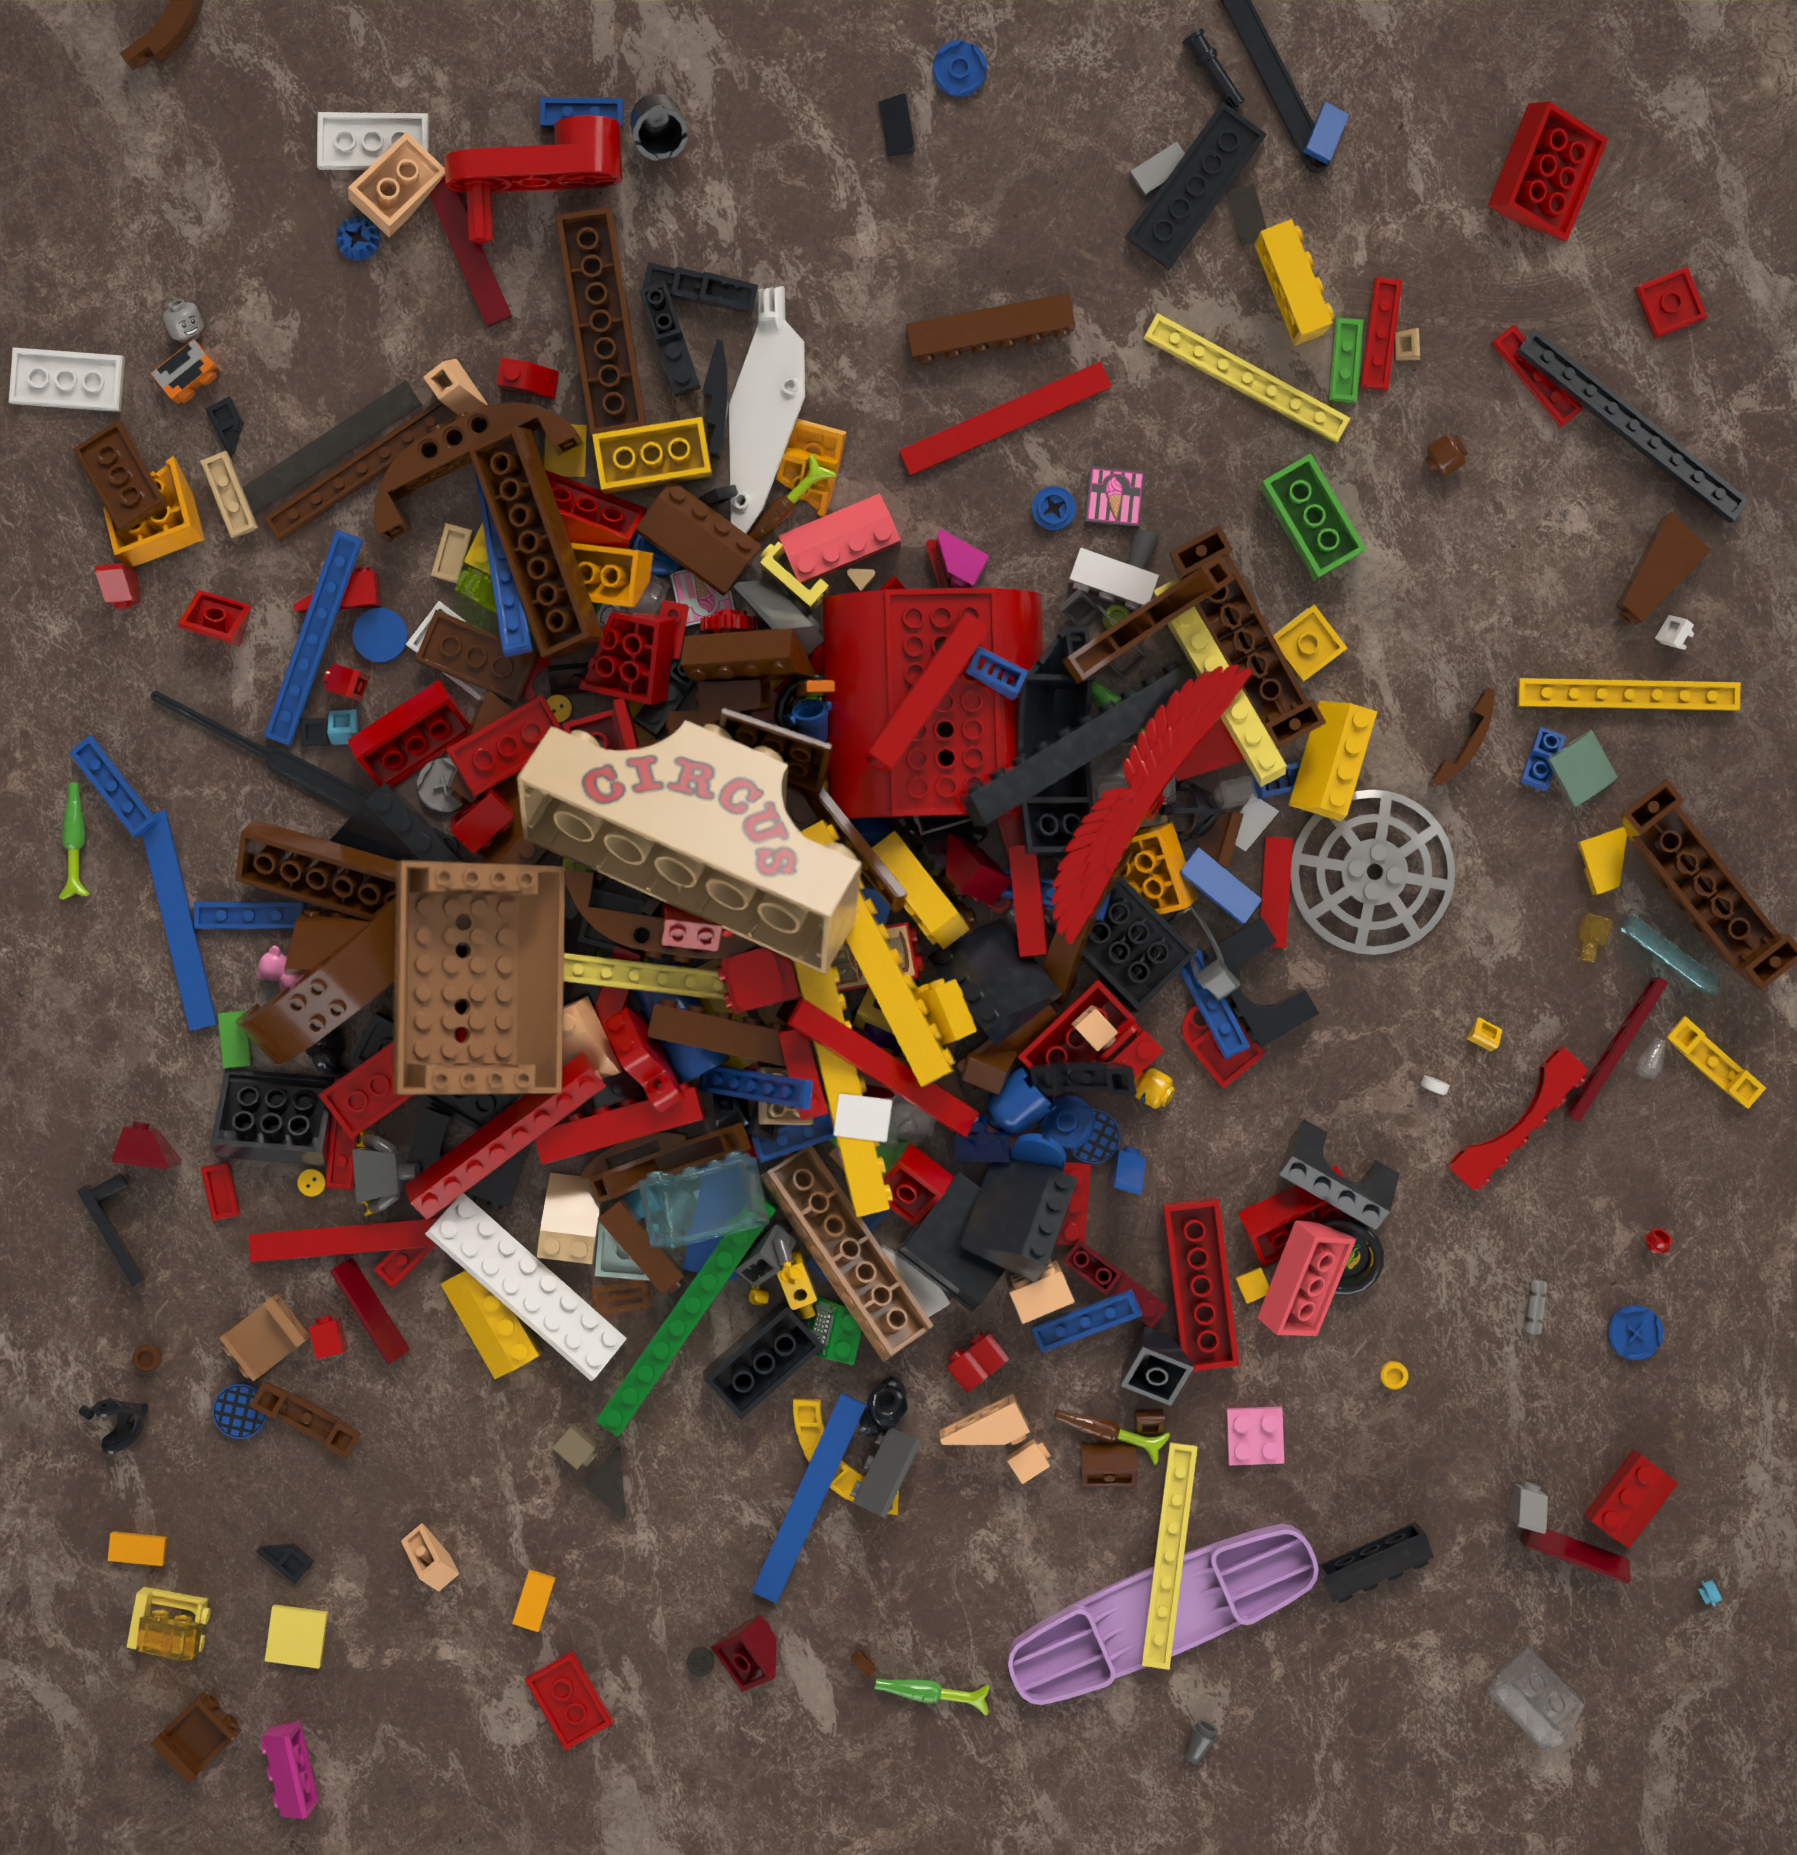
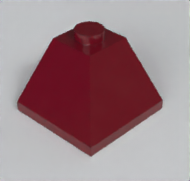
[112,1121,182,1169]
[711,1615,776,1692]

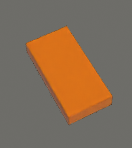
[796,680,835,696]

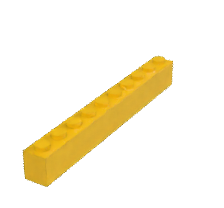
[800,820,955,1087]
[793,960,893,1217]

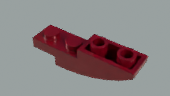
[1063,1240,1169,1329]

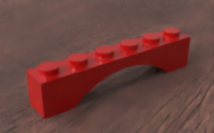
[1446,1046,1588,1191]

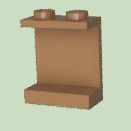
[220,1294,311,1381]

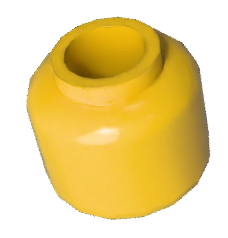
[1135,1068,1175,1109]

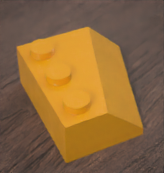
[103,456,205,568]
[1120,821,1198,915]

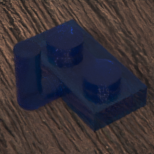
[954,1114,1011,1162]

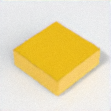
[1235,1267,1269,1304]

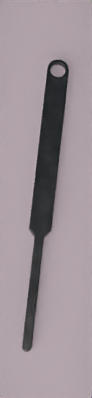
[1221,0,1330,173]
[151,691,459,852]

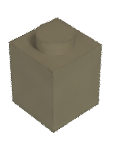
[552,1423,598,1470]

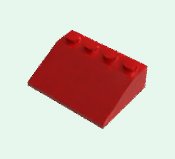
[1487,101,1608,241]

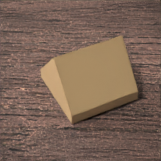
[1395,328,1420,361]
[847,569,875,592]

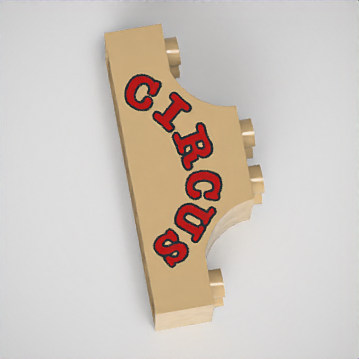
[518,720,861,974]

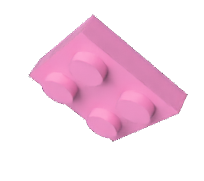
[1226,1407,1284,1465]

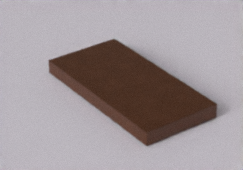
[73,420,169,535]
[415,610,539,703]

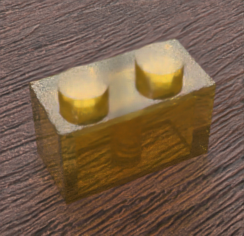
[136,1610,202,1661]

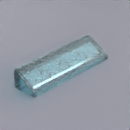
[1620,914,1720,996]

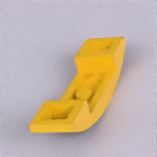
[1666,1016,1766,1109]

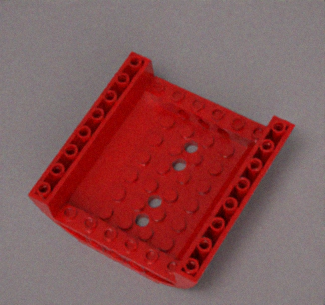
[822,587,1043,820]

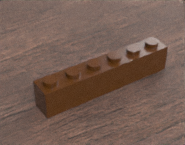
[906,293,1076,364]

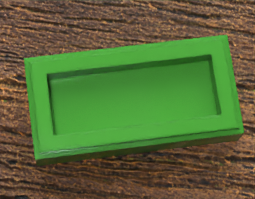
[218,1011,253,1068]

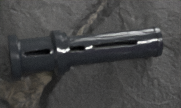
[1182,28,1245,109]

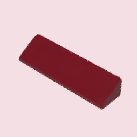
[330,1258,410,1364]
[1519,1528,1631,1584]

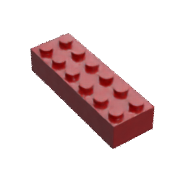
[535,1081,707,1165]
[1161,1197,1239,1371]

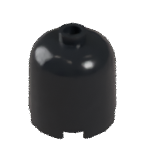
[630,93,688,161]

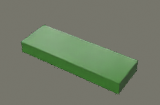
[1328,317,1364,404]

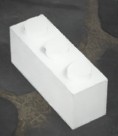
[1068,548,1159,611]

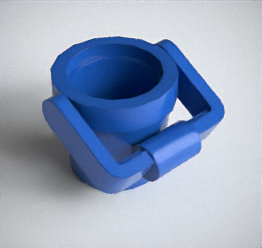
[782,699,832,742]

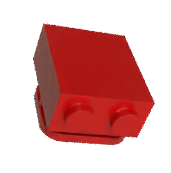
[716,947,800,1014]
[1094,1021,1164,1078]

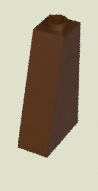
[1616,512,1711,625]
[447,690,514,804]
[597,1197,686,1294]

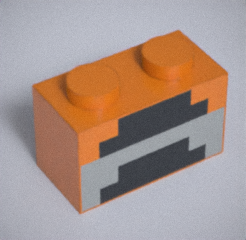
[150,339,220,404]

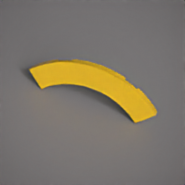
[793,1398,899,1515]

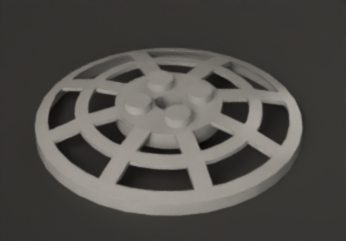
[1290,790,1455,955]

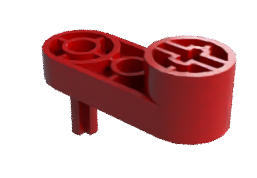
[444,115,623,244]

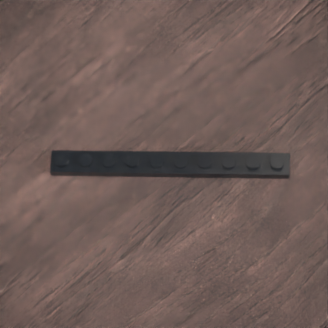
[1516,328,1749,523]

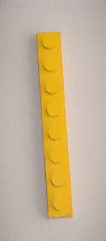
[1517,678,1741,711]

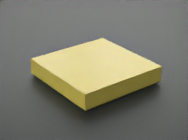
[265,1604,328,1669]

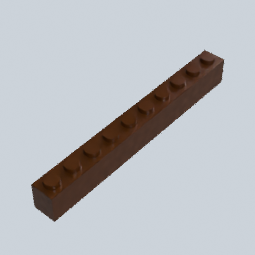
[647,998,912,1089]

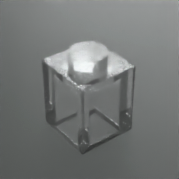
[1214,775,1258,809]

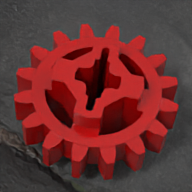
[700,609,760,634]

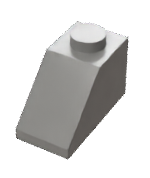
[1507,1482,1548,1534]

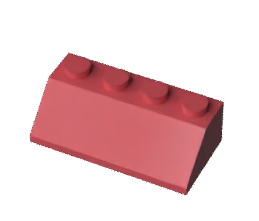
[778,493,901,585]
[1257,1221,1356,1336]

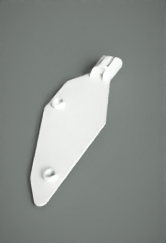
[729,286,805,534]

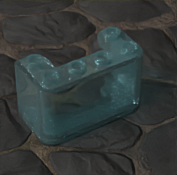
[638,1151,770,1249]

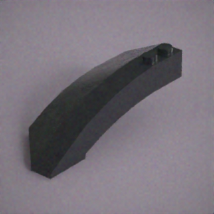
[1016,626,1096,859]

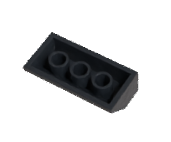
[703,1299,824,1419]
[1318,1522,1434,1603]

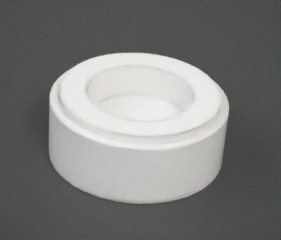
[1421,1075,1450,1095]

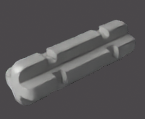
[1525,1280,1547,1335]

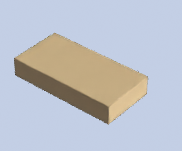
[431,523,473,584]

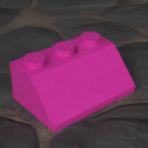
[936,529,989,588]
[261,1721,319,1819]

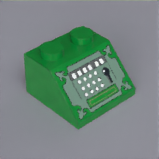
[807,1295,862,1365]

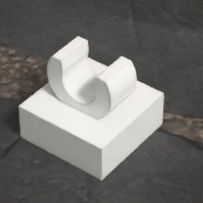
[1655,615,1694,650]

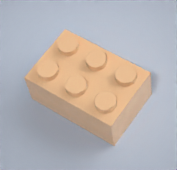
[1006,1260,1074,1324]

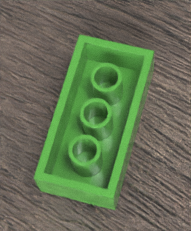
[1259,453,1366,581]

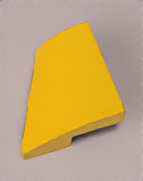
[1578,827,1627,895]

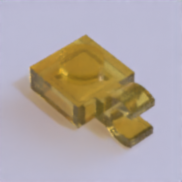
[1577,912,1613,963]

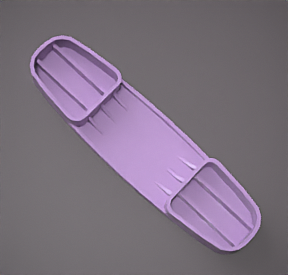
[1007,1524,1319,1705]

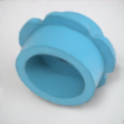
[1698,1580,1722,1607]

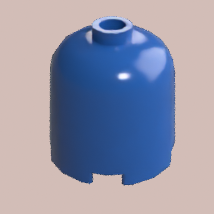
[987,1065,1057,1135]

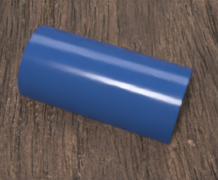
[632,962,730,1084]

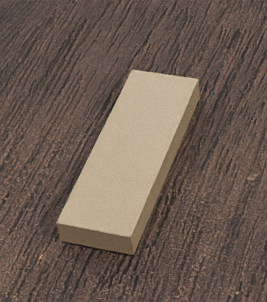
[200,451,259,539]

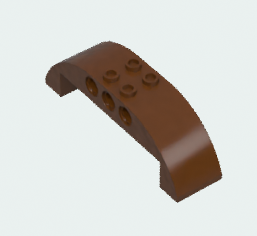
[374,403,583,542]
[1169,525,1326,749]
[1621,779,1797,990]
[564,869,758,963]
[236,897,396,1065]

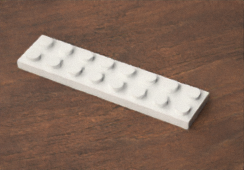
[425,1193,627,1381]

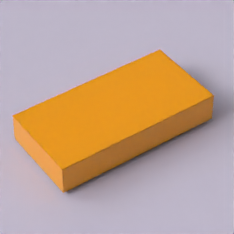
[108,1531,167,1566]
[512,1569,556,1632]

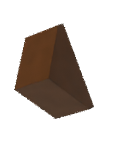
[960,1051,1017,1095]

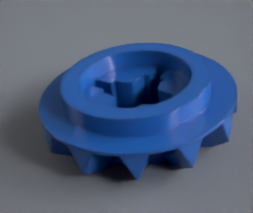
[335,215,380,261]
[1032,486,1076,531]

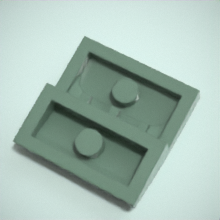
[1547,730,1618,807]

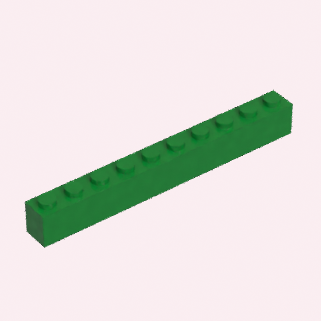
[596,1191,779,1437]

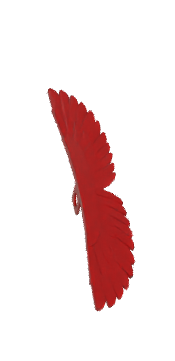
[1051,664,1252,945]

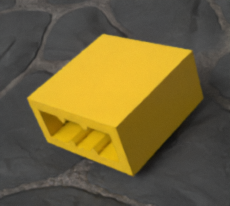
[913,978,977,1045]

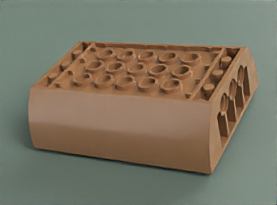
[393,861,565,1094]

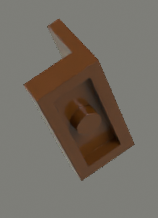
[1197,810,1244,868]
[1081,1443,1138,1487]

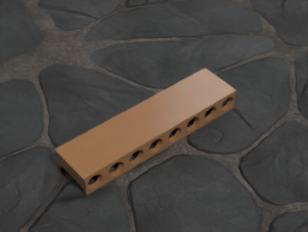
[759,1146,934,1362]

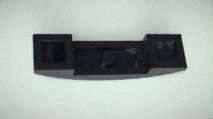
[1030,1061,1137,1096]

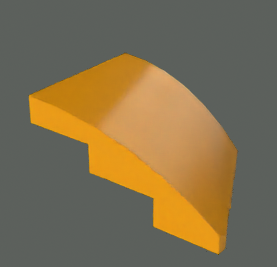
[776,418,847,517]

